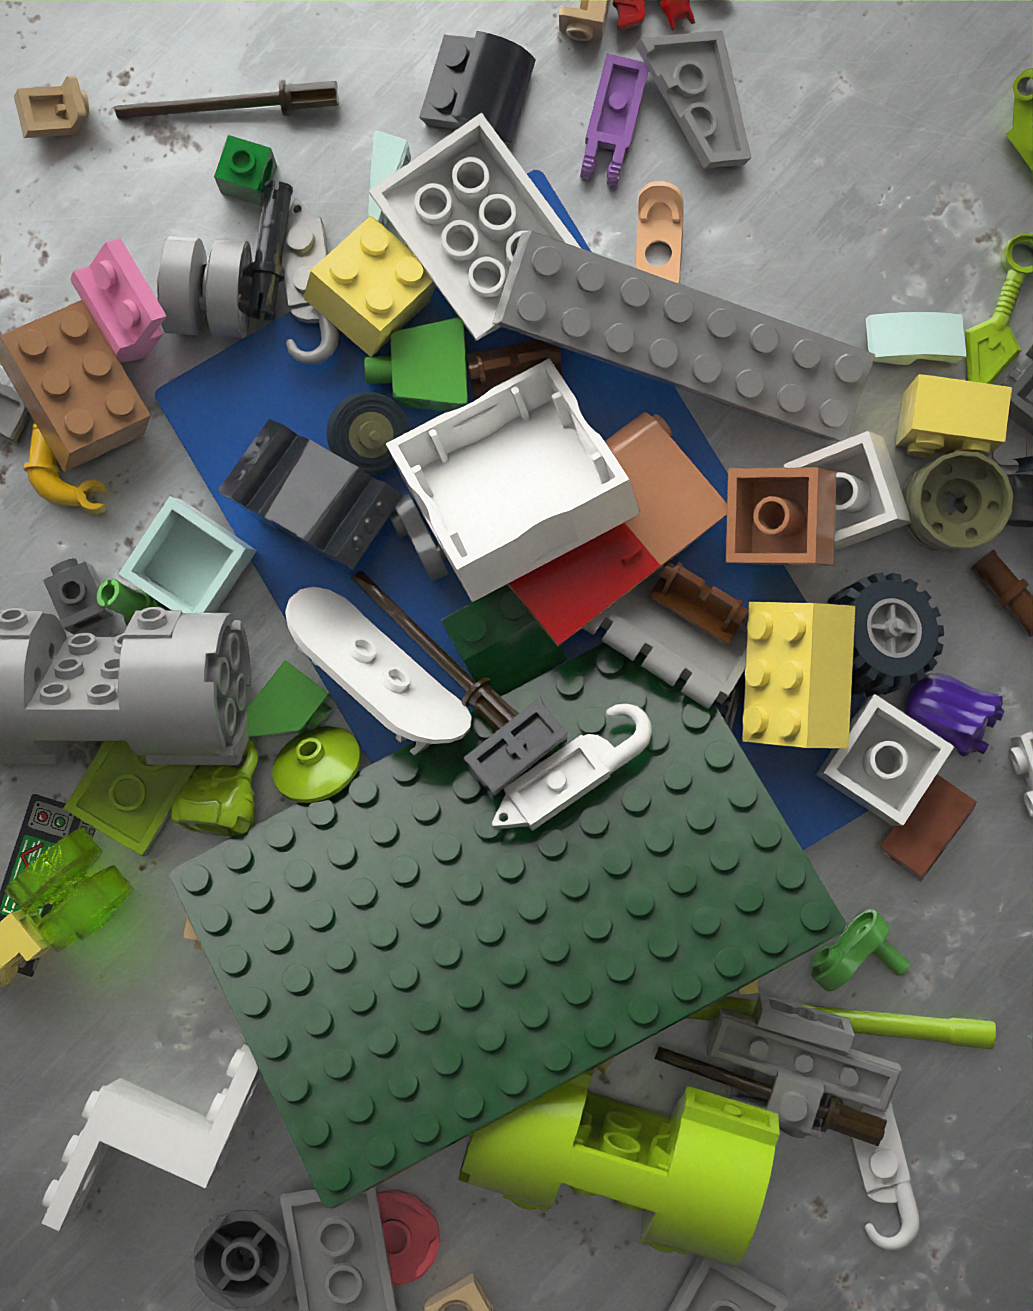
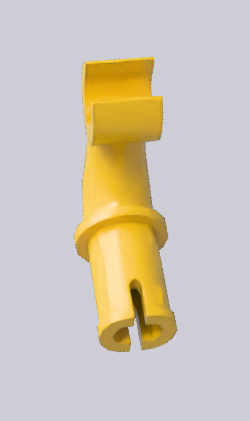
[23,424,108,515]

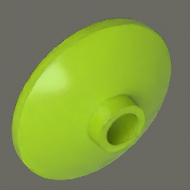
[272,726,361,803]

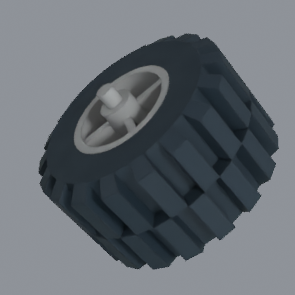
[827,572,944,697]

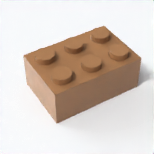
[0,300,151,472]

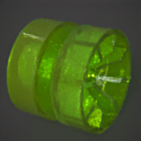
[5,827,134,953]

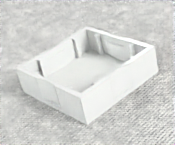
[386,358,641,602]

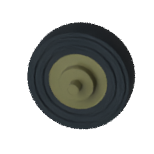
[326,392,410,475]

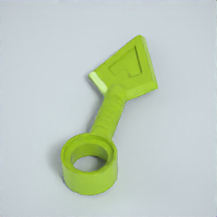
[964,233,1033,384]

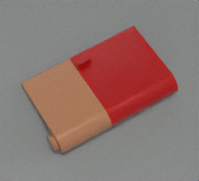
[507,412,727,647]

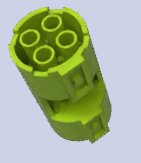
[458,1069,780,1267]

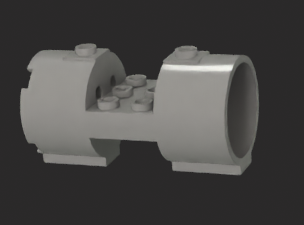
[0,607,251,765]

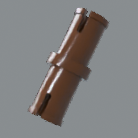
[971,549,1033,637]

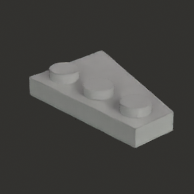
[635,31,751,169]

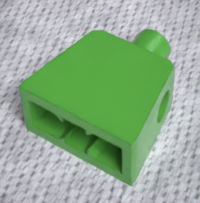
[364,318,468,412]

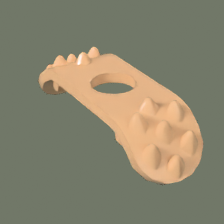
[635,181,684,284]

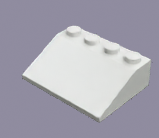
[369,113,581,341]

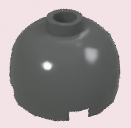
[193,1210,290,1310]

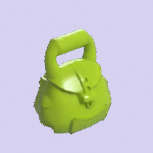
[171,740,259,837]

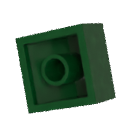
[441,584,567,696]

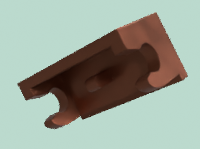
[880,774,977,881]

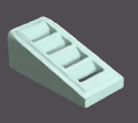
[368,131,411,228]

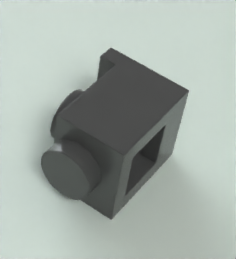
[43,558,114,634]

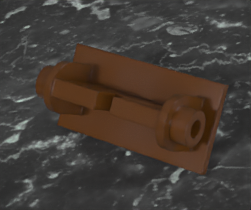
[466,339,564,399]
[648,561,749,645]

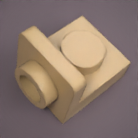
[559,0,610,41]

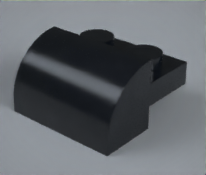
[419,31,536,143]

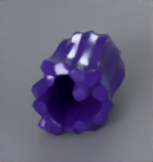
[904,673,1005,757]

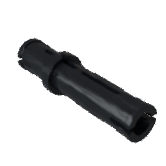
[246,181,293,320]

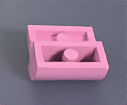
[70,238,167,362]

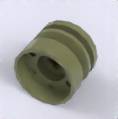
[902,451,1013,553]

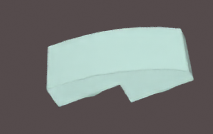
[866,312,967,365]

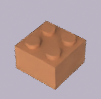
[726,467,836,566]

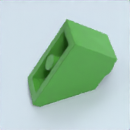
[245,660,333,740]

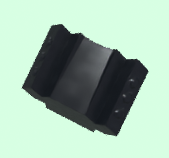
[217,419,403,569]

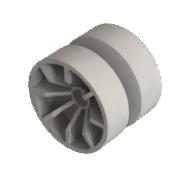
[157,236,253,338]

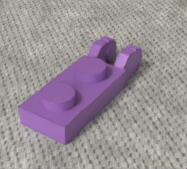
[580,53,649,186]

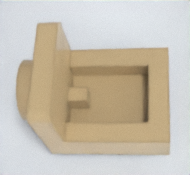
[14,75,89,138]

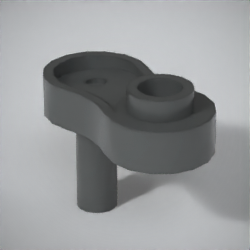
[389,494,449,582]

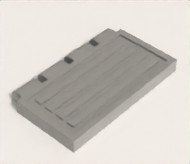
[583,565,748,709]

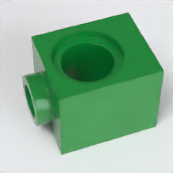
[214,135,277,206]

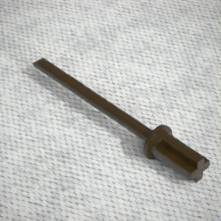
[113,79,339,119]
[351,570,518,731]
[654,1046,887,1147]

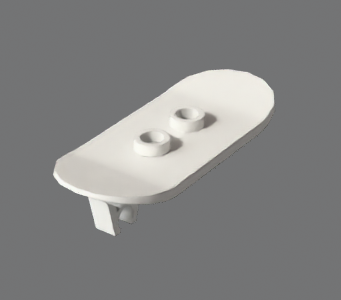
[285,587,471,756]

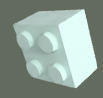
[119,496,257,613]

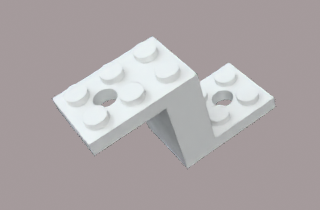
[41,1044,262,1231]

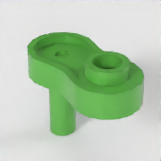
[811,909,910,991]

